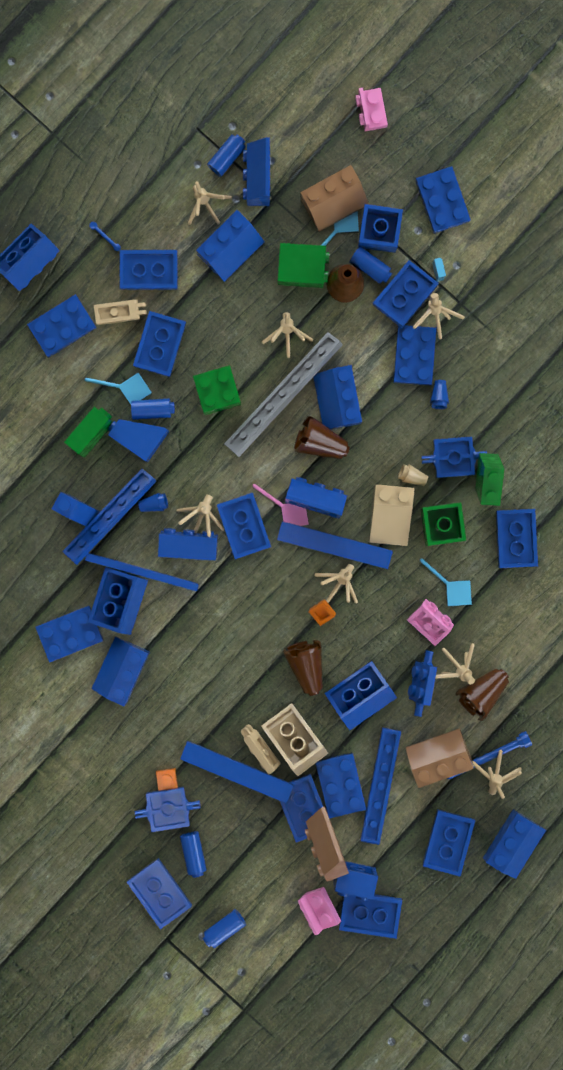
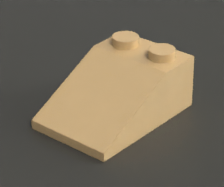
[369,485,414,546]
[261,703,329,776]

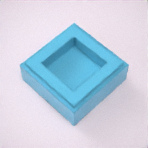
[432,258,446,282]

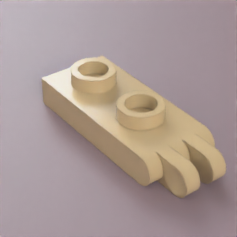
[94,300,147,325]
[241,724,281,775]

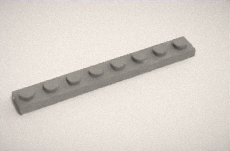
[224,332,343,457]

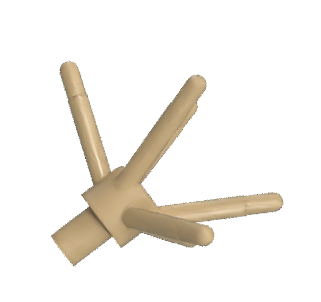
[188,181,232,225]
[413,293,465,339]
[262,312,313,358]
[176,494,224,537]
[314,564,358,604]
[435,643,475,685]
[473,750,522,799]

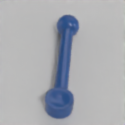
[90,222,121,251]

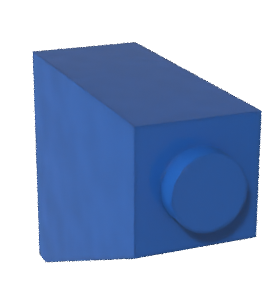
[108,419,169,463]
[52,492,100,526]

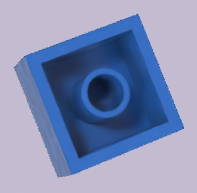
[358,204,403,253]
[333,861,378,901]

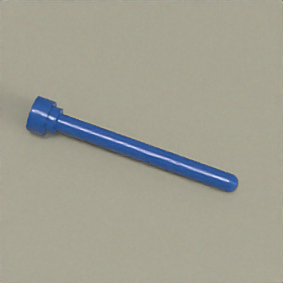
[447,731,532,779]

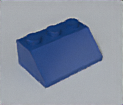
[243,137,270,206]
[196,210,265,282]
[0,224,60,291]
[313,365,362,430]
[285,477,347,519]
[88,567,148,635]
[92,636,150,706]
[325,661,397,730]
[483,809,546,879]

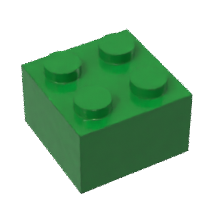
[193,365,241,415]
[420,502,466,546]

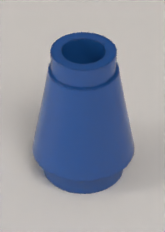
[430,380,449,409]
[138,493,168,512]

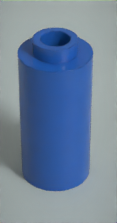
[207,134,246,177]
[349,246,392,284]
[131,398,175,420]
[180,831,207,878]
[203,909,246,948]

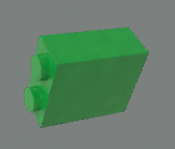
[278,243,329,288]
[64,406,113,458]
[475,453,505,506]

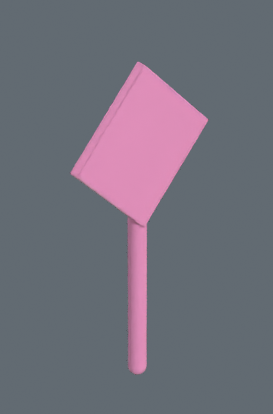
[253,484,309,526]

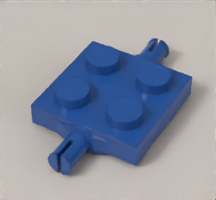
[421,437,487,478]
[408,650,437,717]
[135,787,201,832]

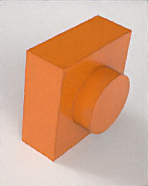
[309,599,336,626]
[156,768,178,791]

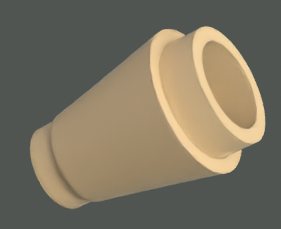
[398,464,428,486]

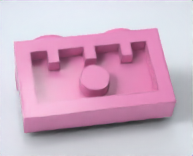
[355,88,388,131]
[407,599,454,646]
[298,887,341,935]

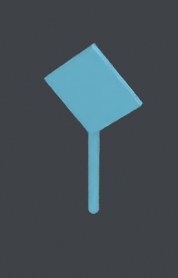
[321,211,359,246]
[84,373,152,404]
[420,559,472,606]

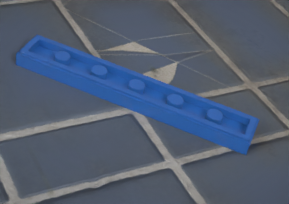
[62,469,156,565]
[277,521,393,569]
[85,553,199,591]
[360,727,401,845]
[180,741,294,804]

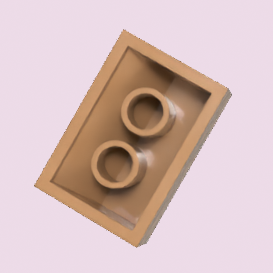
[300,165,369,232]
[406,728,474,788]
[305,807,349,882]

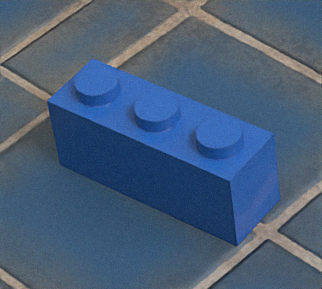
[158,528,218,561]

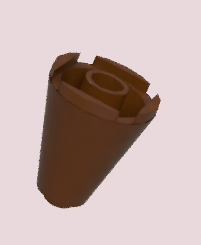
[326,264,364,303]
[294,416,350,459]
[283,640,322,696]
[456,669,509,721]

